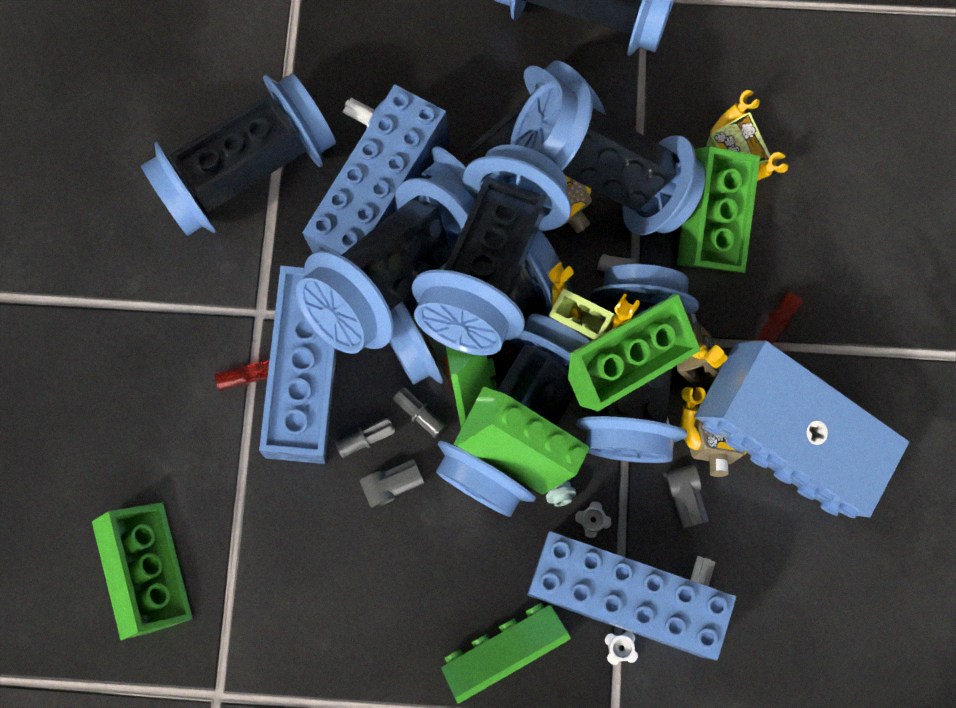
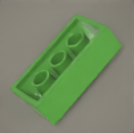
[677,146,760,273]
[568,294,701,411]
[446,346,498,429]
[454,386,590,495]
[92,502,193,640]
[441,602,571,704]

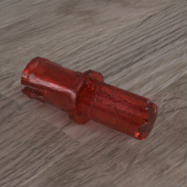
[757,293,803,345]
[215,360,270,391]

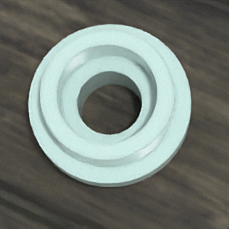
[546,481,576,507]

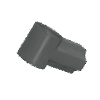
[360,459,424,509]
[663,464,709,529]

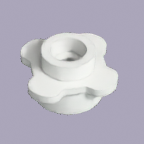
[575,502,611,538]
[605,631,638,665]

